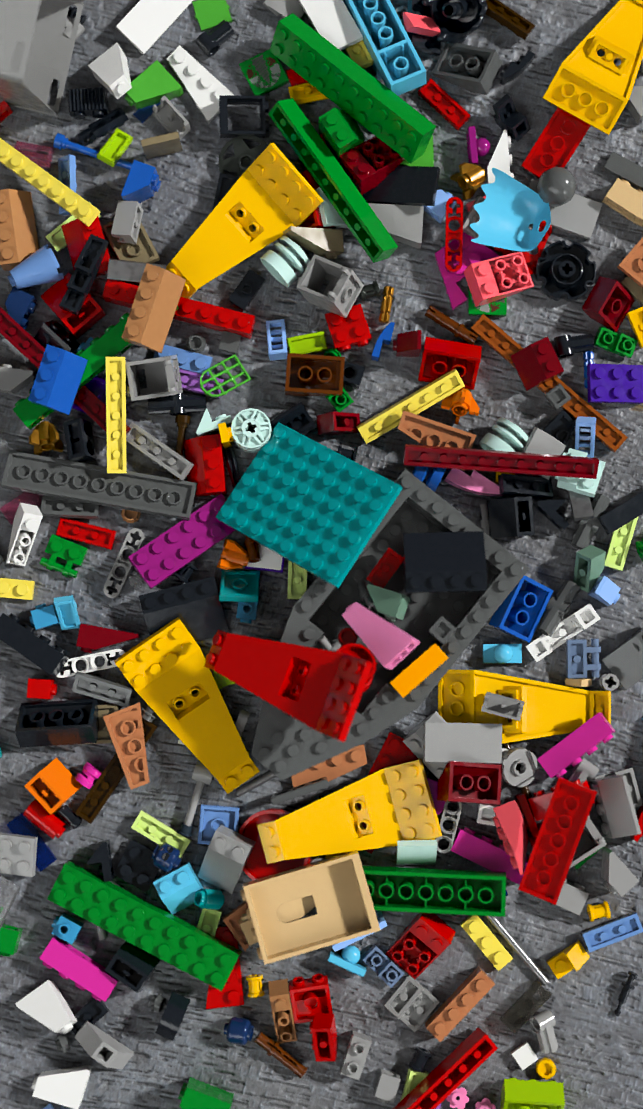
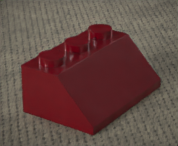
[437,761,502,805]

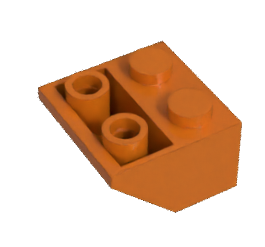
[24,758,83,814]

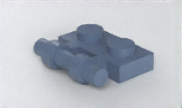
[566,638,601,679]

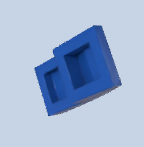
[371,322,395,361]

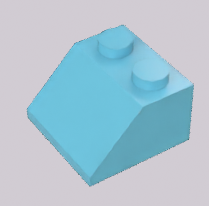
[153,861,203,915]

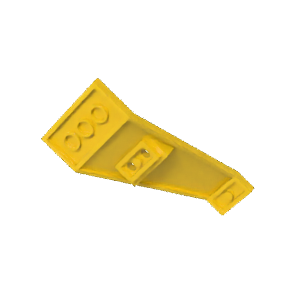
[542,0,643,135]
[166,142,324,299]
[114,617,260,794]
[438,670,611,744]
[257,759,442,864]

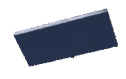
[133,102,161,123]

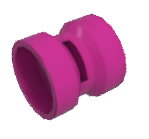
[75,762,102,789]

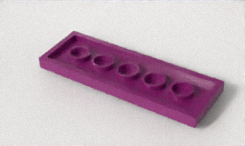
[128,494,236,590]

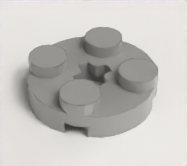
[499,747,538,787]

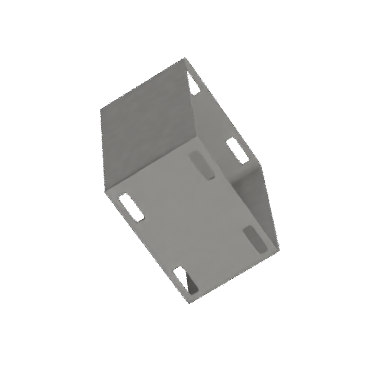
[0,0,84,117]

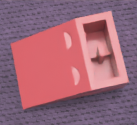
[464,252,534,307]
[492,800,528,875]

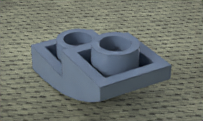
[361,944,405,988]

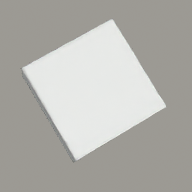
[511,1041,538,1070]

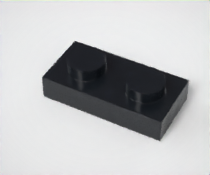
[71,998,109,1035]

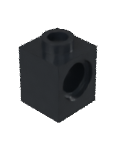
[343,361,365,389]

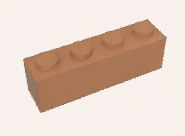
[425,966,495,1042]

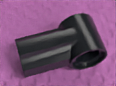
[195,20,234,57]
[554,334,594,358]

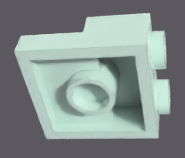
[555,448,606,498]

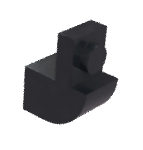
[492,94,531,141]
[156,992,191,1041]

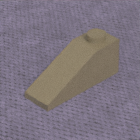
[283,226,344,259]

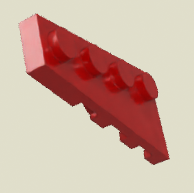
[206,926,245,1009]

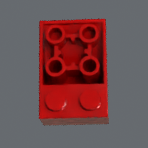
[40,272,106,339]
[385,913,456,979]

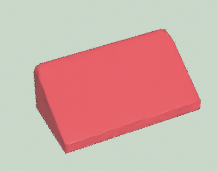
[403,12,441,37]

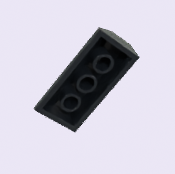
[15,699,99,748]

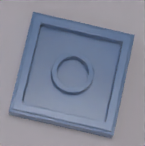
[197,804,240,845]

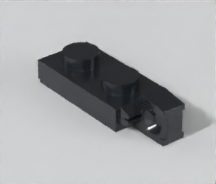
[77,107,129,146]

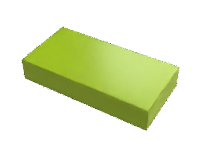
[97,128,133,167]
[287,331,327,354]

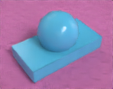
[54,595,81,630]
[482,644,522,663]
[328,945,366,977]

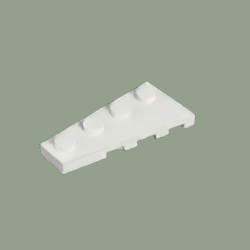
[167,45,234,124]

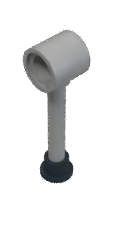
[177,761,213,837]

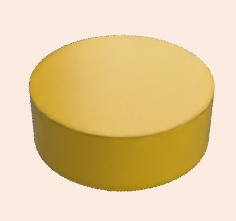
[535,1058,556,1079]

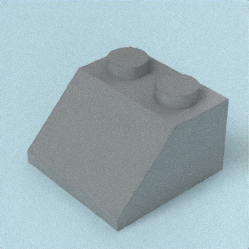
[601,847,639,897]

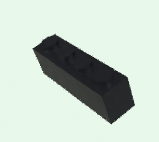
[0,613,69,677]

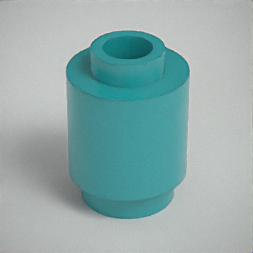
[194,889,225,910]

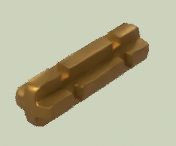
[379,286,394,324]

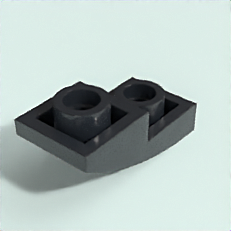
[500,50,535,85]

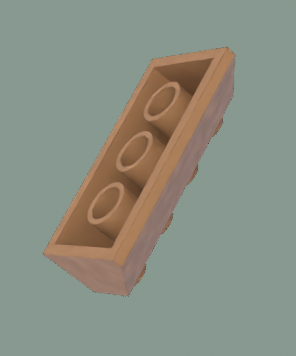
[0,189,39,271]
[122,263,186,353]

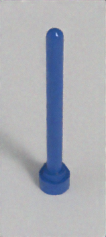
[53,133,133,170]

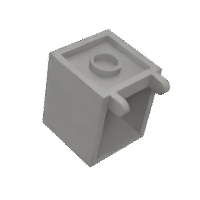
[296,254,364,318]
[125,355,183,401]
[569,816,607,869]

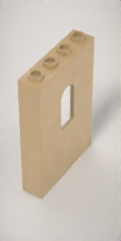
[240,850,381,965]

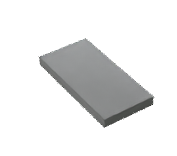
[529,179,603,240]
[423,722,502,763]

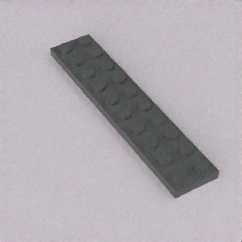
[1,450,197,521]

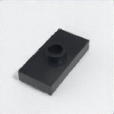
[228,269,265,311]

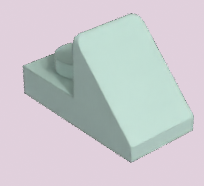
[196,408,233,437]

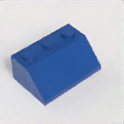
[28,344,88,415]
[489,575,554,643]

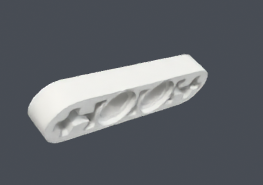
[56,649,126,678]

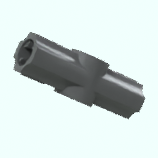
[570,493,610,550]
[537,580,580,637]

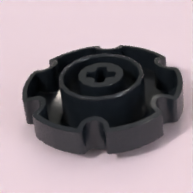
[535,241,597,302]

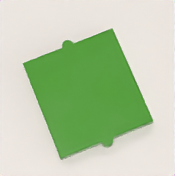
[192,0,232,32]

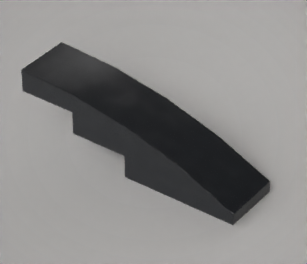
[59,234,109,315]

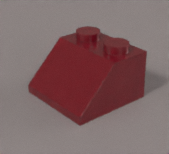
[581,276,635,332]
[510,337,564,391]

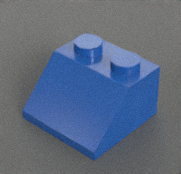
[121,160,161,203]

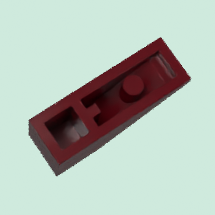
[76,623,140,653]

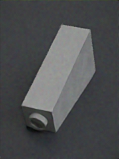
[368,203,424,248]

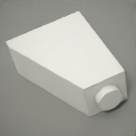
[88,43,132,99]
[15,980,77,1034]
[31,1065,92,1109]

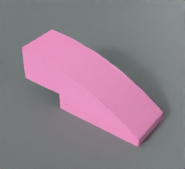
[444,469,504,496]

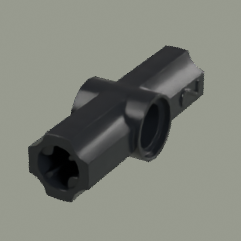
[148,394,207,416]

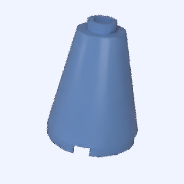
[7,244,64,289]

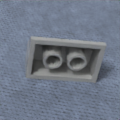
[403,711,448,780]
[591,774,641,838]

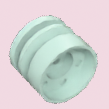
[260,236,310,287]
[231,408,272,453]
[479,417,529,452]

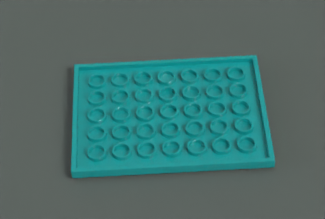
[216,422,403,588]

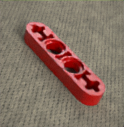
[445,197,463,273]

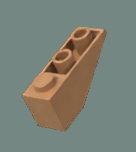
[268,979,297,1043]

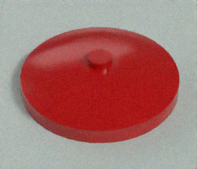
[239,808,311,881]

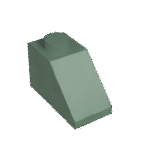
[573,545,606,593]
[367,584,410,622]

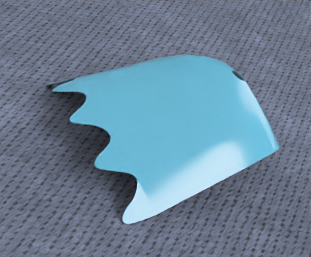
[469,168,551,252]

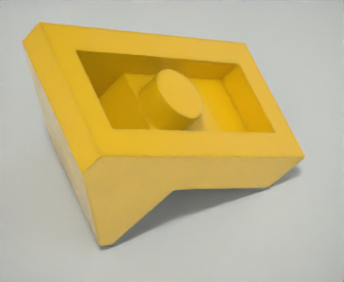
[546,940,590,979]

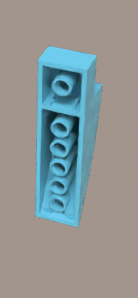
[343,0,427,96]

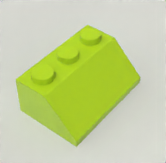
[500,1078,565,1109]

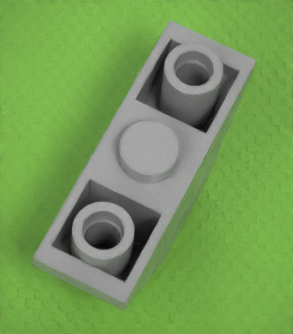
[0,364,35,394]
[75,1021,134,1069]

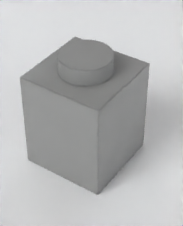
[374,1069,401,1103]

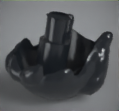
[422,0,488,44]

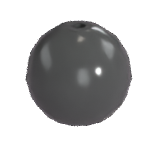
[537,166,576,207]

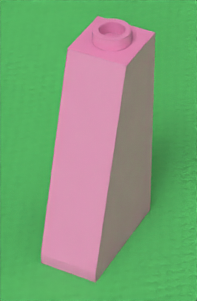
[342,602,420,670]

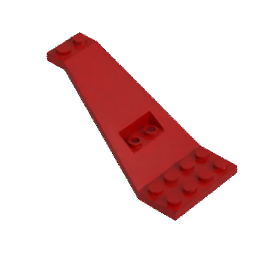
[204,630,373,742]

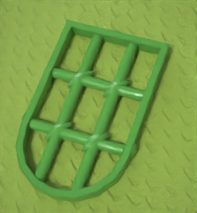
[200,354,251,398]

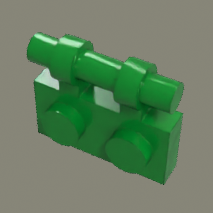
[40,534,88,578]

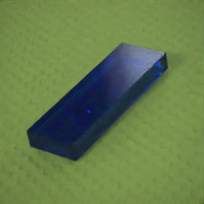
[6,813,57,872]

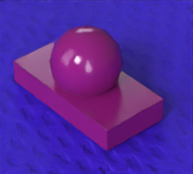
[466,126,491,165]

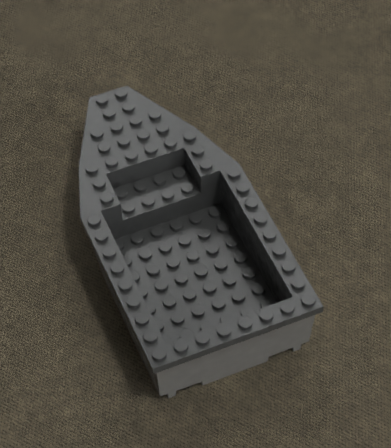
[251,469,530,780]

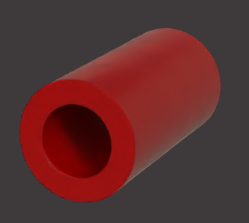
[23,800,66,839]

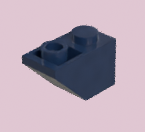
[5,287,37,329]

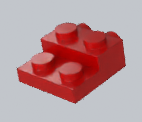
[325,304,372,352]
[289,973,333,1024]

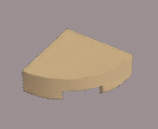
[565,678,592,687]

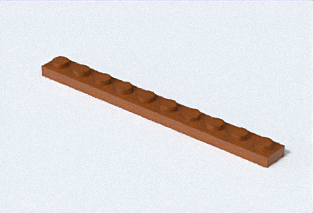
[470,314,628,452]

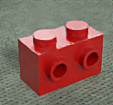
[309,1013,338,1061]

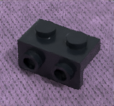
[34,320,80,352]
[270,402,317,435]

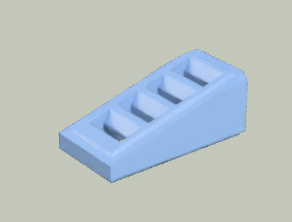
[266,319,288,361]
[575,416,596,458]

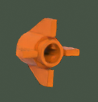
[441,388,480,424]
[217,539,249,570]

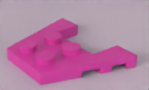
[435,232,500,310]

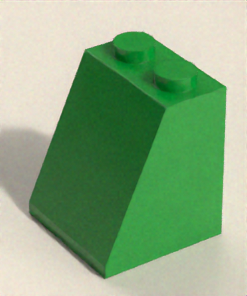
[319,107,368,162]
[178,1077,234,1109]

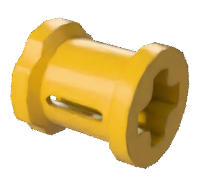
[587,901,611,922]
[246,974,265,998]

